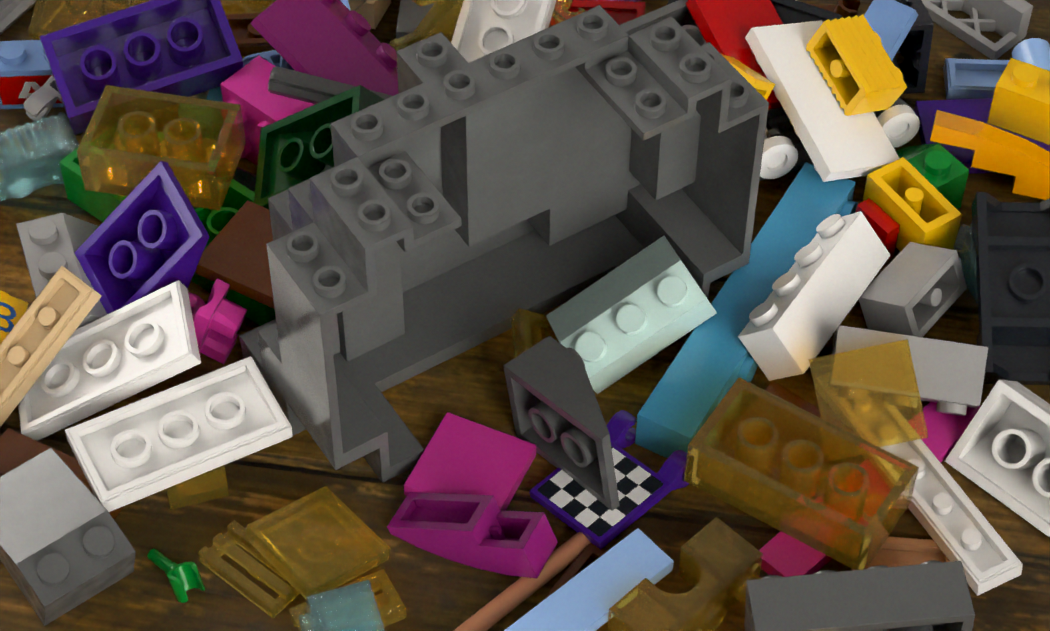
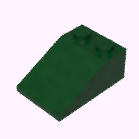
[254,85,385,209]

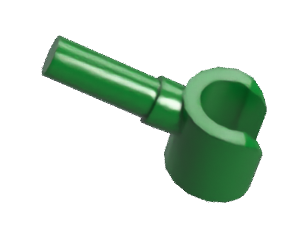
[147,549,205,603]

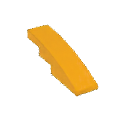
[930,110,1050,200]

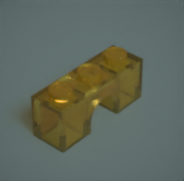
[608,517,763,631]

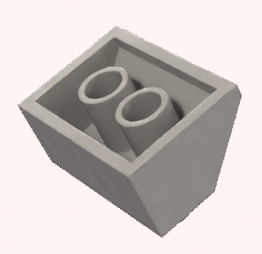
[16,213,107,329]
[828,325,988,416]

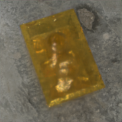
[77,85,246,210]

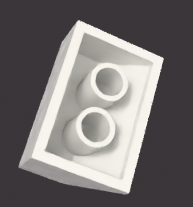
[945,379,1050,537]

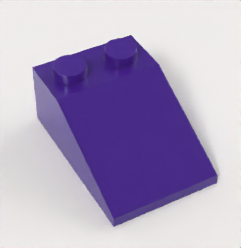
[74,161,210,314]

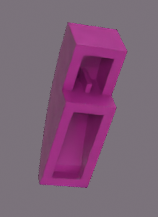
[387,492,558,578]

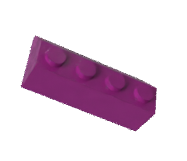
[250,0,399,96]

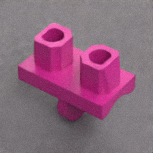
[188,279,248,364]

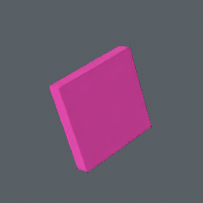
[404,412,536,511]

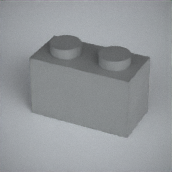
[859,242,967,337]

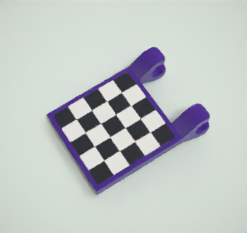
[530,410,695,550]

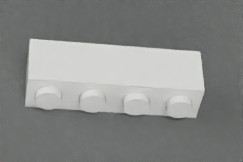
[738,211,890,381]

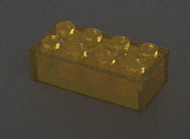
[684,377,919,570]

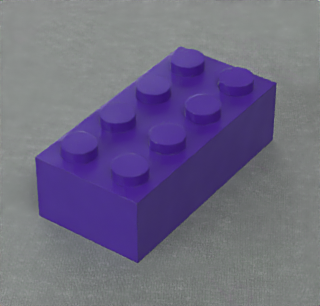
[40,0,243,135]

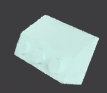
[546,236,717,394]

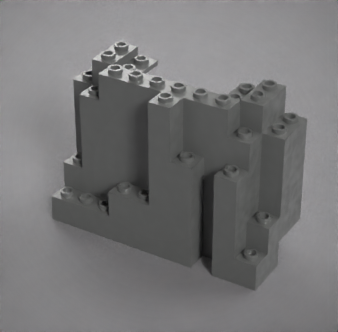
[240,5,769,483]

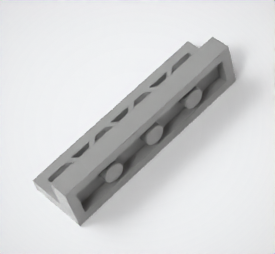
[922,0,1033,60]

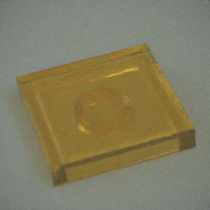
[808,339,928,457]
[245,486,391,603]

